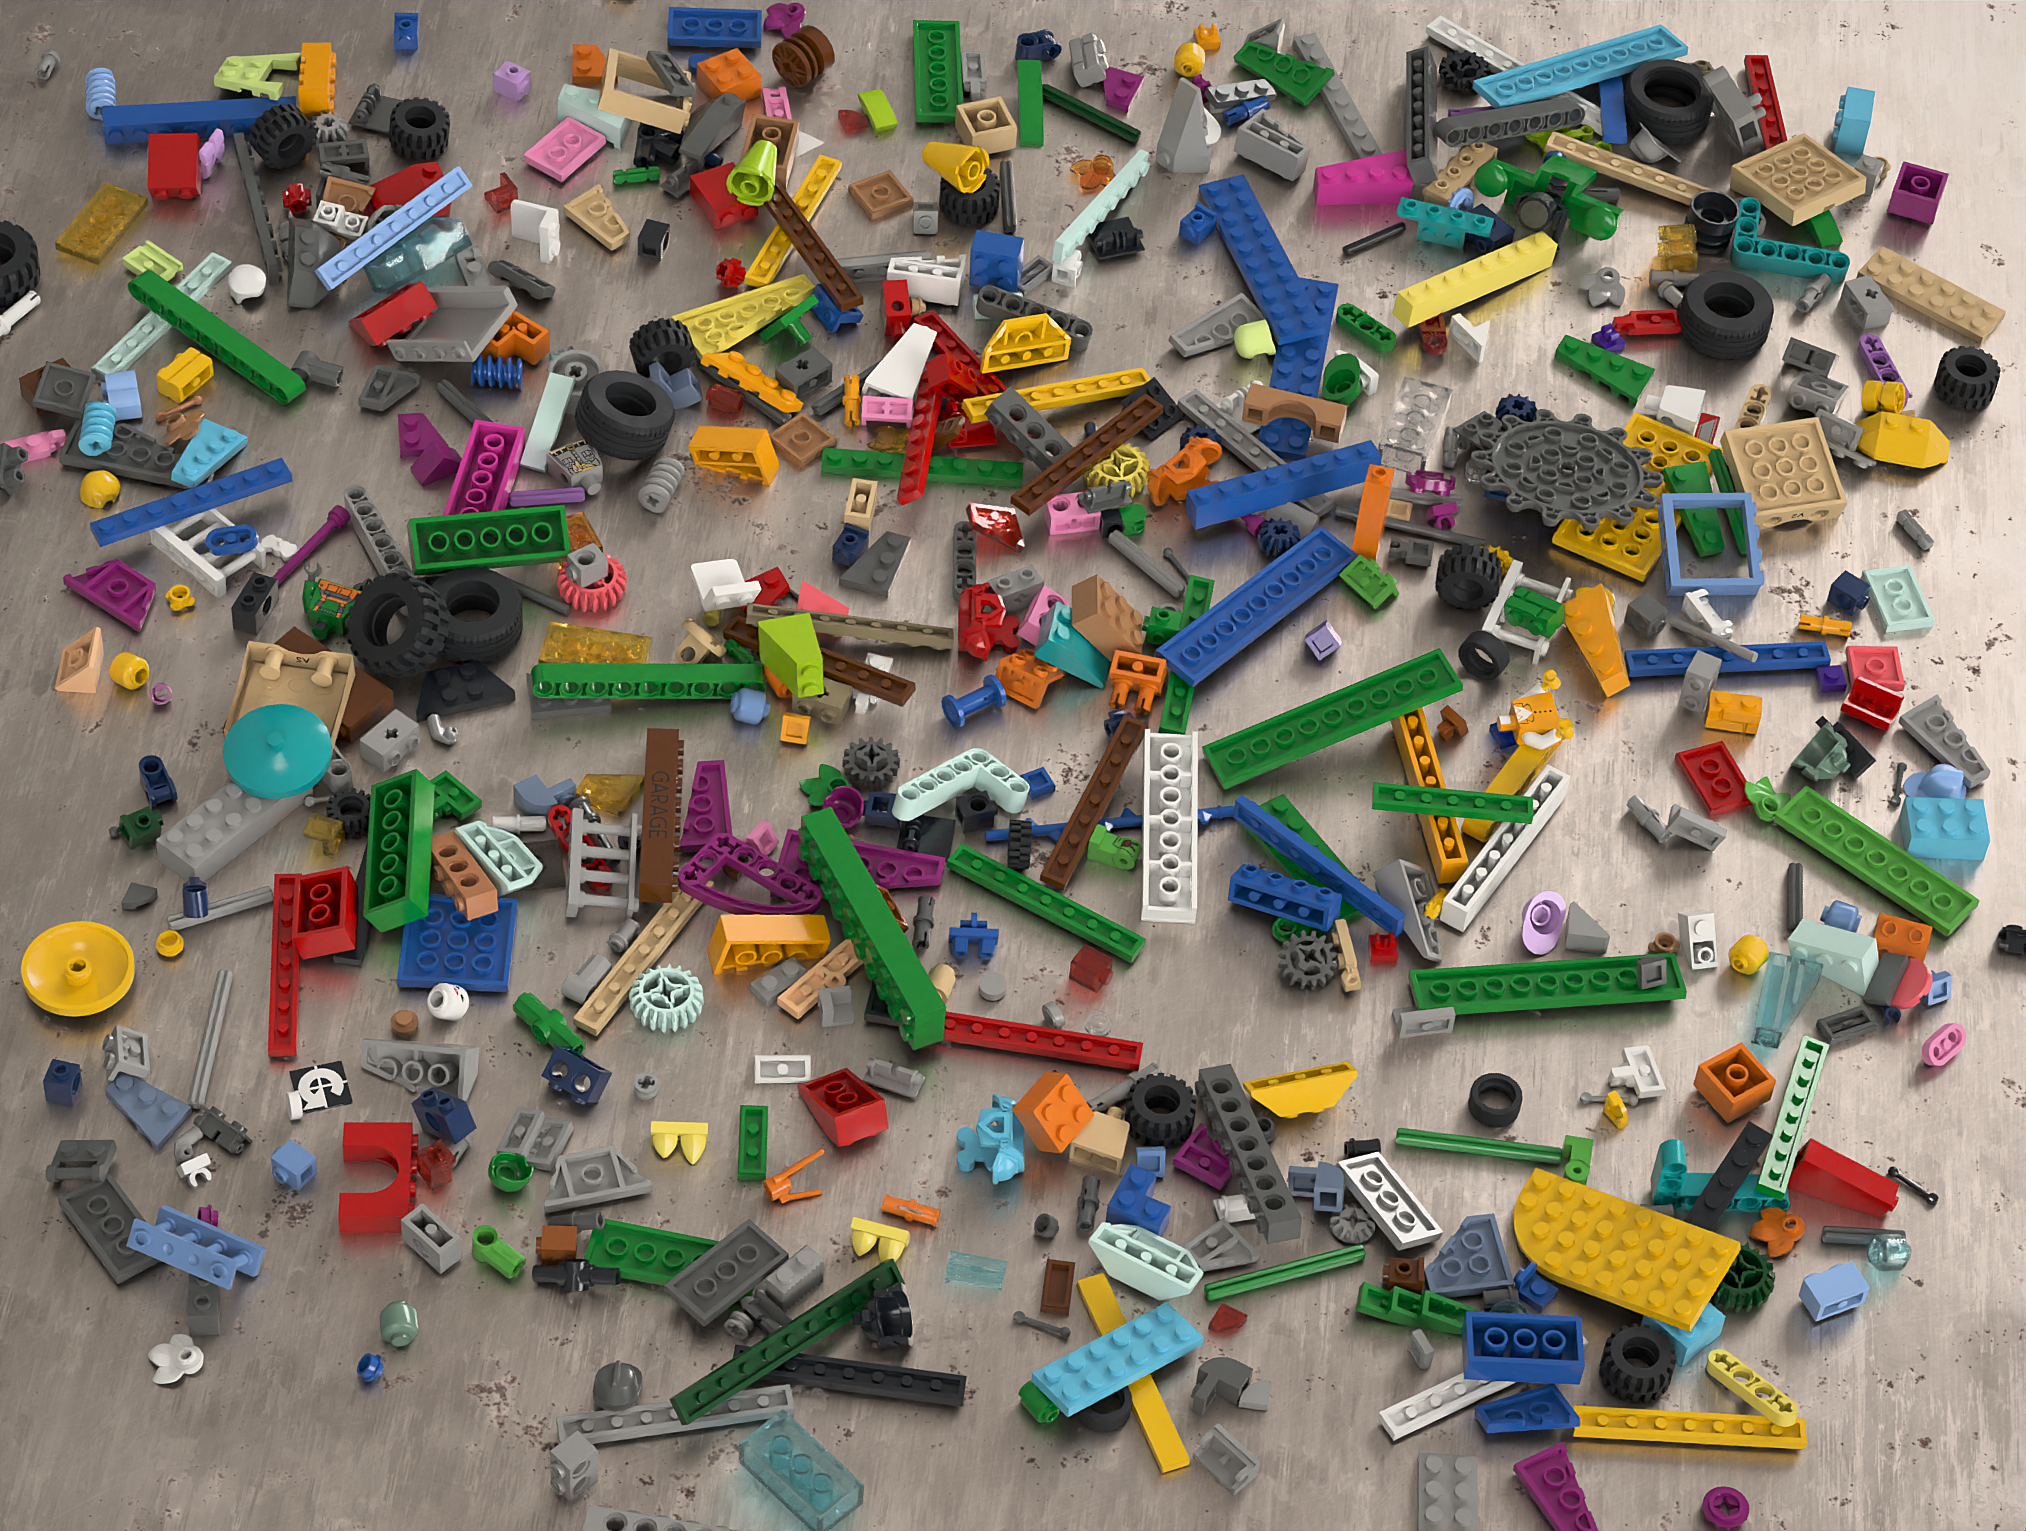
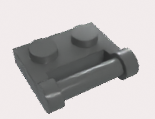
[45,1140,117,1182]

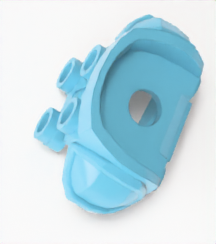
[957,1094,1025,1184]

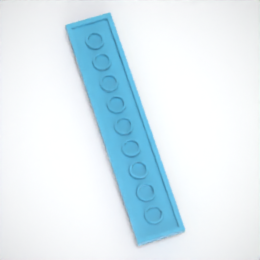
[1472,24,1689,109]

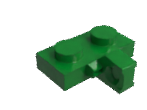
[430,770,482,821]

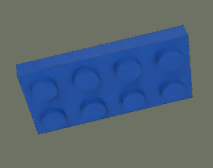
[668,7,762,48]

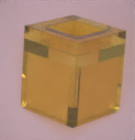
[303,813,344,858]

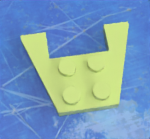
[214,53,301,101]

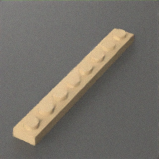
[1544,131,1715,206]
[573,873,714,1037]

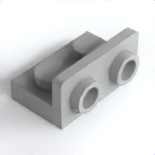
[102,1025,150,1082]

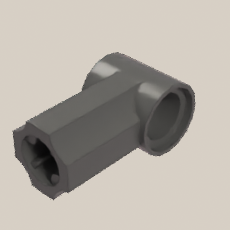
[291,350,344,387]

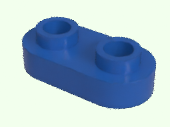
[206,524,259,556]

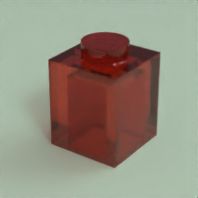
[1069,944,1114,993]

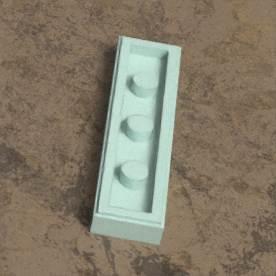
[520,372,575,473]

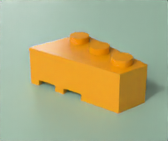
[688,426,780,487]

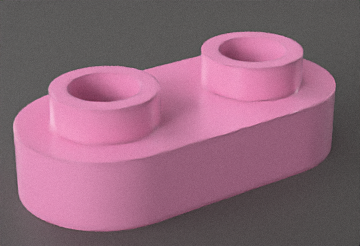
[1922,1023,1966,1066]

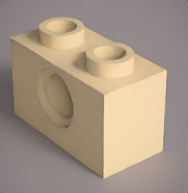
[844,478,878,535]

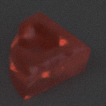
[838,110,868,132]
[1208,1303,1248,1332]

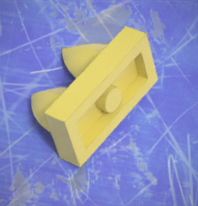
[651,1121,708,1165]
[850,1217,910,1263]

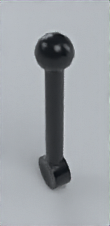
[1888,1166,1939,1205]

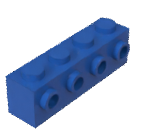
[1228,864,1342,932]

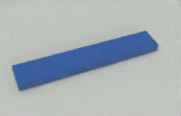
[1598,75,1627,144]

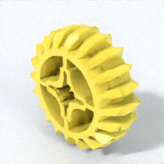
[1083,442,1150,498]

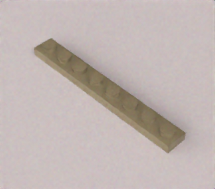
[746,603,954,650]

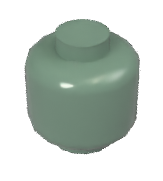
[379,1301,419,1346]

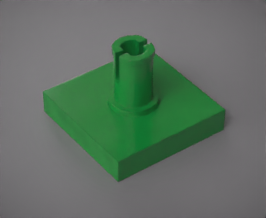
[759,294,819,346]

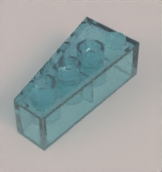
[363,216,472,295]

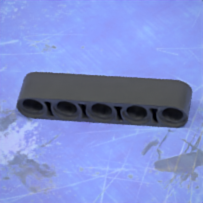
[976,285,1093,351]

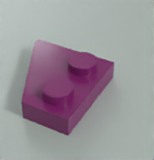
[1103,66,1144,113]
[398,413,449,458]
[1173,1123,1233,1190]

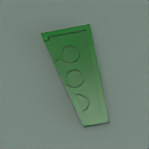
[1233,41,1335,107]
[1555,334,1655,406]
[1661,461,1725,557]

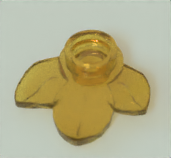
[867,426,910,454]

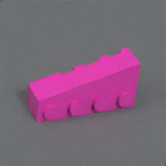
[1313,149,1413,205]

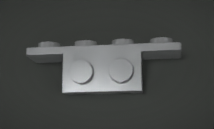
[1783,408,1877,469]

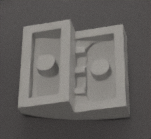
[496,1107,574,1171]

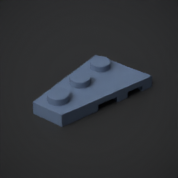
[105,1071,192,1152]

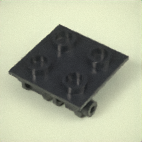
[1087,216,1145,260]
[1120,377,1185,441]
[897,814,956,862]

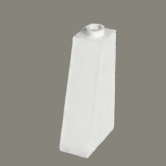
[860,323,937,399]

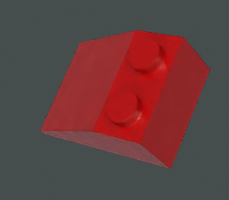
[370,162,452,217]
[797,1068,889,1147]

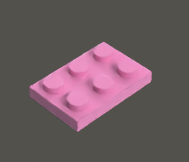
[524,116,606,182]

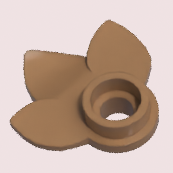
[163,410,205,445]

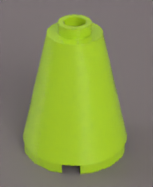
[726,140,777,206]

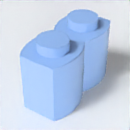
[100,370,142,421]

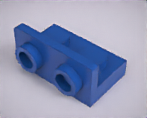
[811,284,864,333]

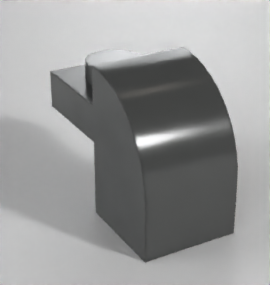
[1191,1357,1253,1416]

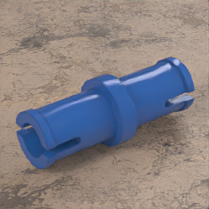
[1223,95,1270,126]

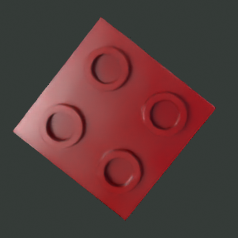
[940,399,997,449]

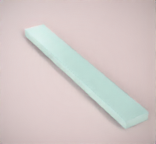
[91,252,233,381]

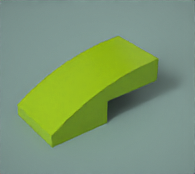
[857,88,898,133]

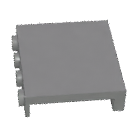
[387,286,518,362]

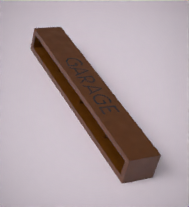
[639,728,684,903]

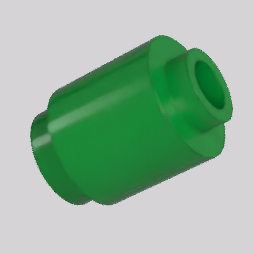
[1018,1380,1060,1423]

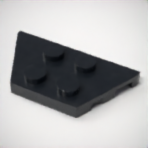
[416,660,516,722]

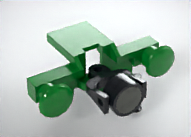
[1474,154,1624,251]

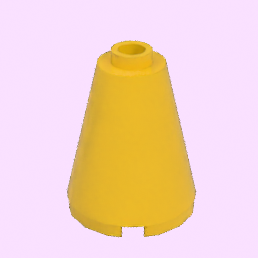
[922,141,990,193]

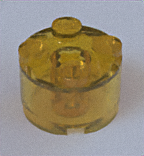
[1657,224,1698,272]

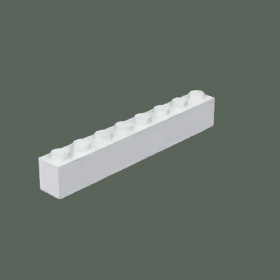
[1440,764,1571,932]

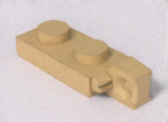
[1330,919,1361,992]

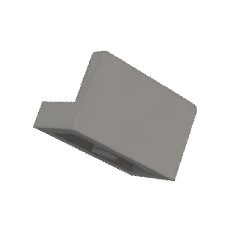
[1667,804,1727,851]
[1392,1006,1456,1038]

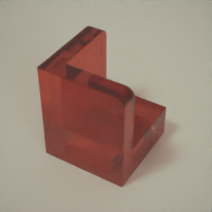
[484,172,518,214]

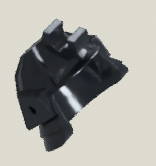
[852,1283,915,1348]

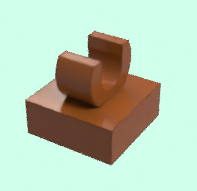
[1437,705,1469,740]

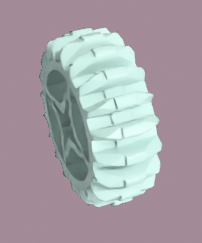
[629,963,704,1033]

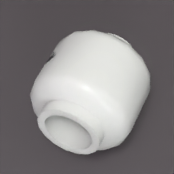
[427,983,469,1021]

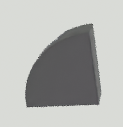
[121,882,158,910]

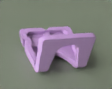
[199,129,224,179]

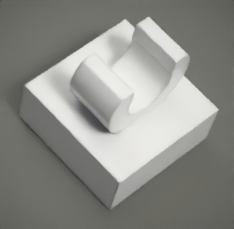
[176,1153,211,1188]

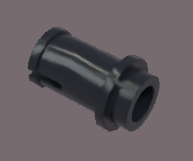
[1344,1138,1381,1158]

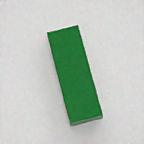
[737,1105,768,1181]

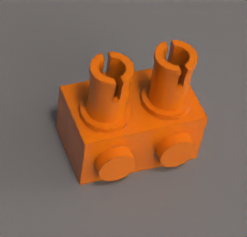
[1108,650,1167,715]

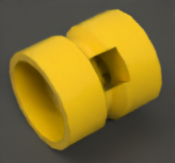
[1861,380,1905,414]

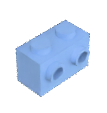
[1799,1261,1870,1321]

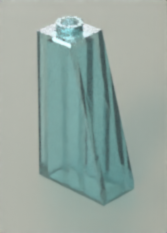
[1751,951,1823,1049]

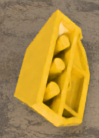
[980,313,1071,374]
[1854,411,1950,469]
[1243,1061,1358,1118]

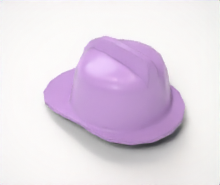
[1522,891,1566,955]

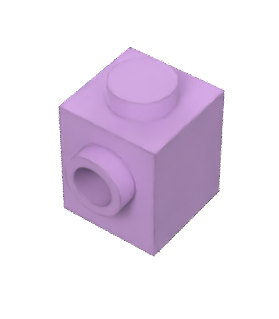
[493,61,532,102]

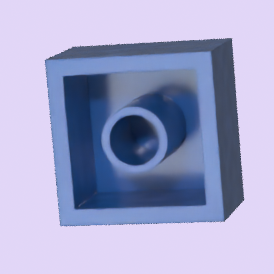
[969,230,1024,293]

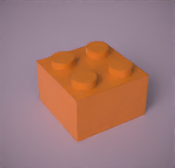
[696,48,762,103]
[1693,1042,1776,1123]
[1012,1071,1094,1153]

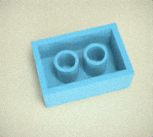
[1899,797,1991,860]

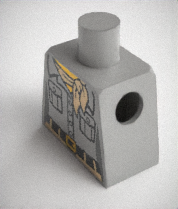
[546,439,603,495]

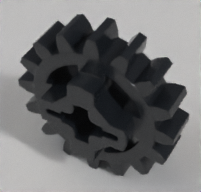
[1439,50,1490,92]

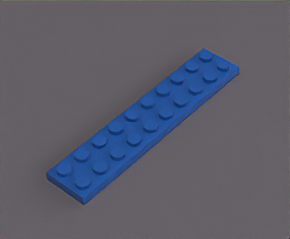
[1199,174,1325,345]
[1259,277,1339,461]
[1154,526,1359,687]

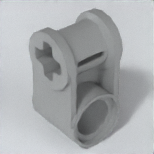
[322,745,353,794]

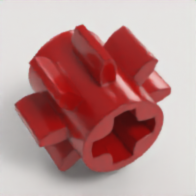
[282,183,312,213]
[716,258,746,289]

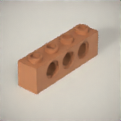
[430,831,498,920]

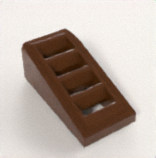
[931,415,966,453]

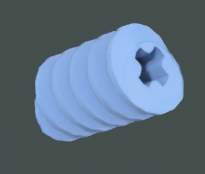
[85,67,116,120]

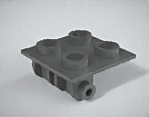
[348,83,404,133]
[1453,411,1506,451]

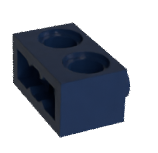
[541,1046,612,1105]

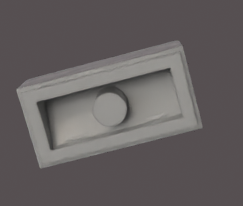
[1264,502,1319,540]

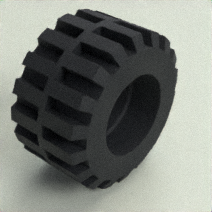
[389,97,450,161]
[249,103,316,170]
[939,168,1000,226]
[629,318,697,378]
[1934,346,2001,410]
[1435,544,1502,610]
[1124,1073,1197,1149]
[1599,1323,1676,1403]

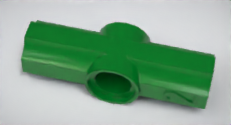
[513,992,586,1054]

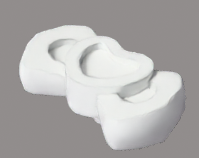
[261,535,298,562]

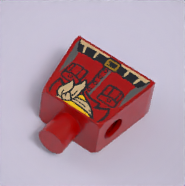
[880,279,911,342]

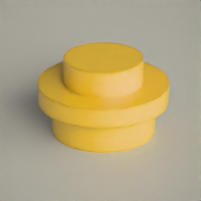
[156,930,184,956]

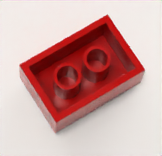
[291,866,358,959]

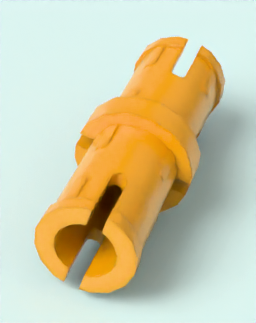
[842,374,862,426]
[1798,613,1852,638]

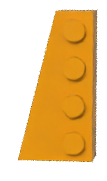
[298,43,336,122]
[1563,583,1630,698]
[707,914,831,975]

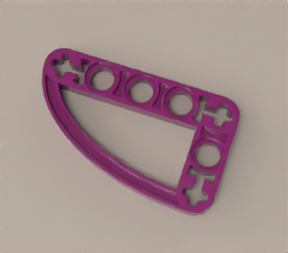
[678,833,822,915]

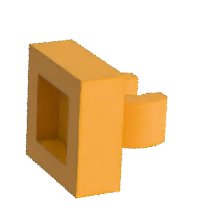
[1193,23,1221,50]
[780,712,811,745]

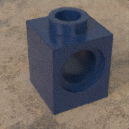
[1827,570,1871,616]
[43,1059,83,1107]

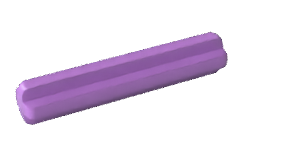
[509,487,585,507]

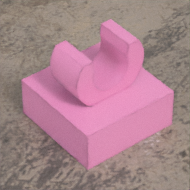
[742,821,779,856]

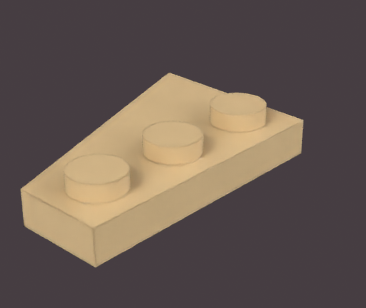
[563,184,630,251]

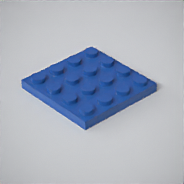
[397,894,518,992]

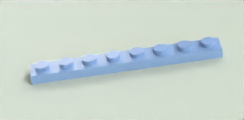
[314,166,473,291]

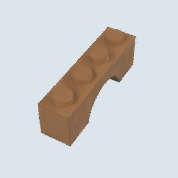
[1242,383,1348,443]

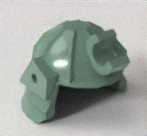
[1790,721,1850,782]

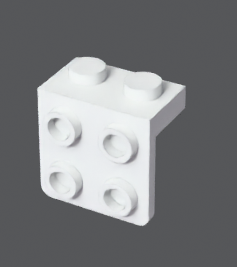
[511,199,561,264]
[689,559,761,611]

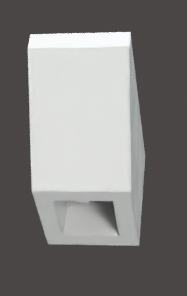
[1678,909,1718,970]

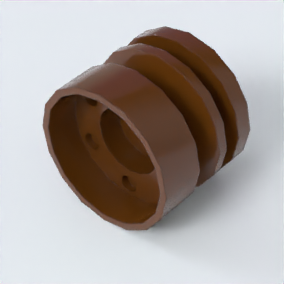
[772,25,835,88]

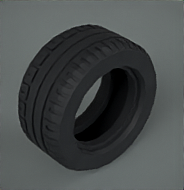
[1624,59,1714,145]

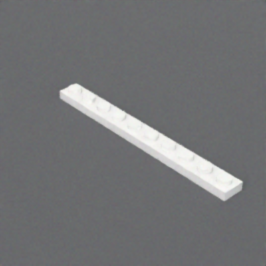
[1426,15,1627,136]

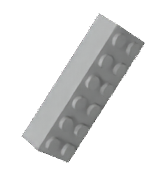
[156,780,313,882]

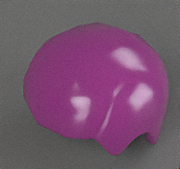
[822,786,864,829]

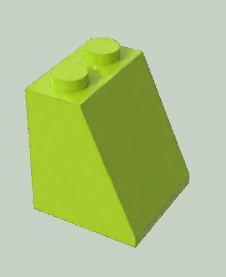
[758,613,824,698]

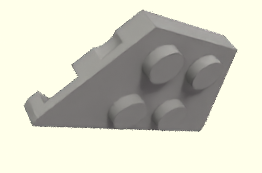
[544,1145,653,1213]

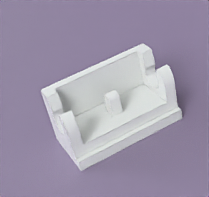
[1681,589,1733,645]

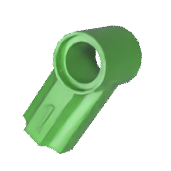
[472,1225,526,1279]

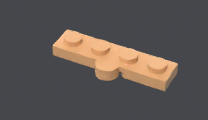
[777,939,863,1019]

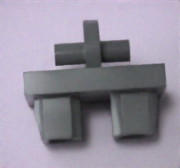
[0,443,28,495]

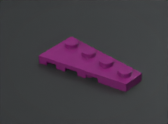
[679,760,733,853]
[1513,1441,1598,1531]

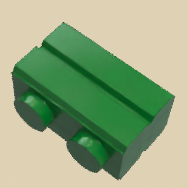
[1504,586,1565,639]

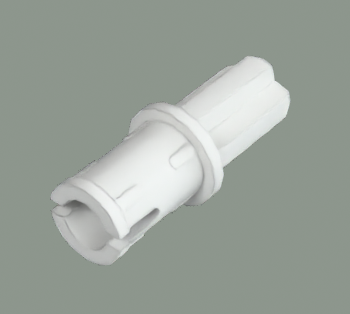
[493,813,547,835]

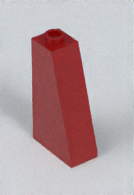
[1787,1138,1899,1219]

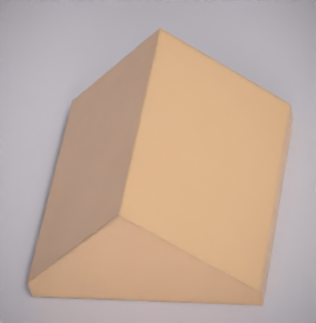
[55,627,104,693]

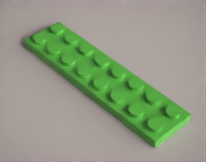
[1774,786,1980,937]

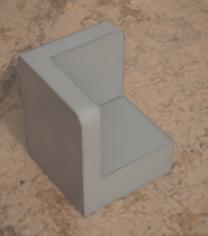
[817,985,855,1027]

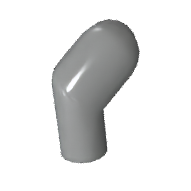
[427,714,459,745]
[174,1126,203,1163]

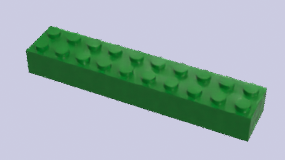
[797,807,946,1050]

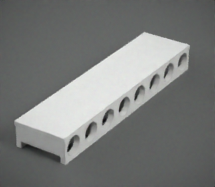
[1141,729,1198,924]

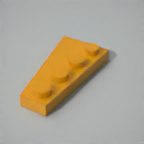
[700,351,803,413]

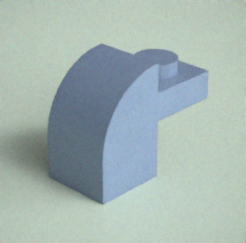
[648,361,703,409]
[513,774,576,823]
[1288,1161,1344,1212]

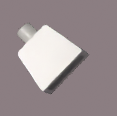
[1644,385,1706,436]

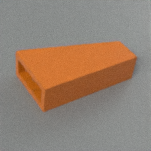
[1352,464,1395,562]

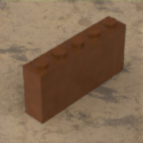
[274,626,394,745]

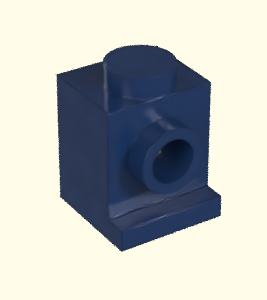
[832,523,869,567]
[862,791,902,830]

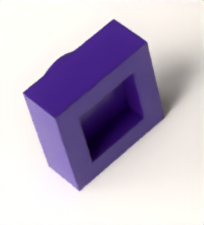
[1814,665,1847,693]

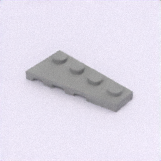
[1168,293,1271,357]
[1898,694,1991,789]

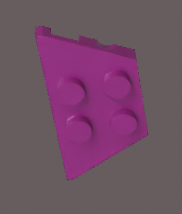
[63,559,156,632]

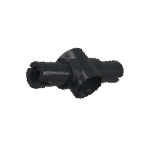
[532,1259,621,1291]

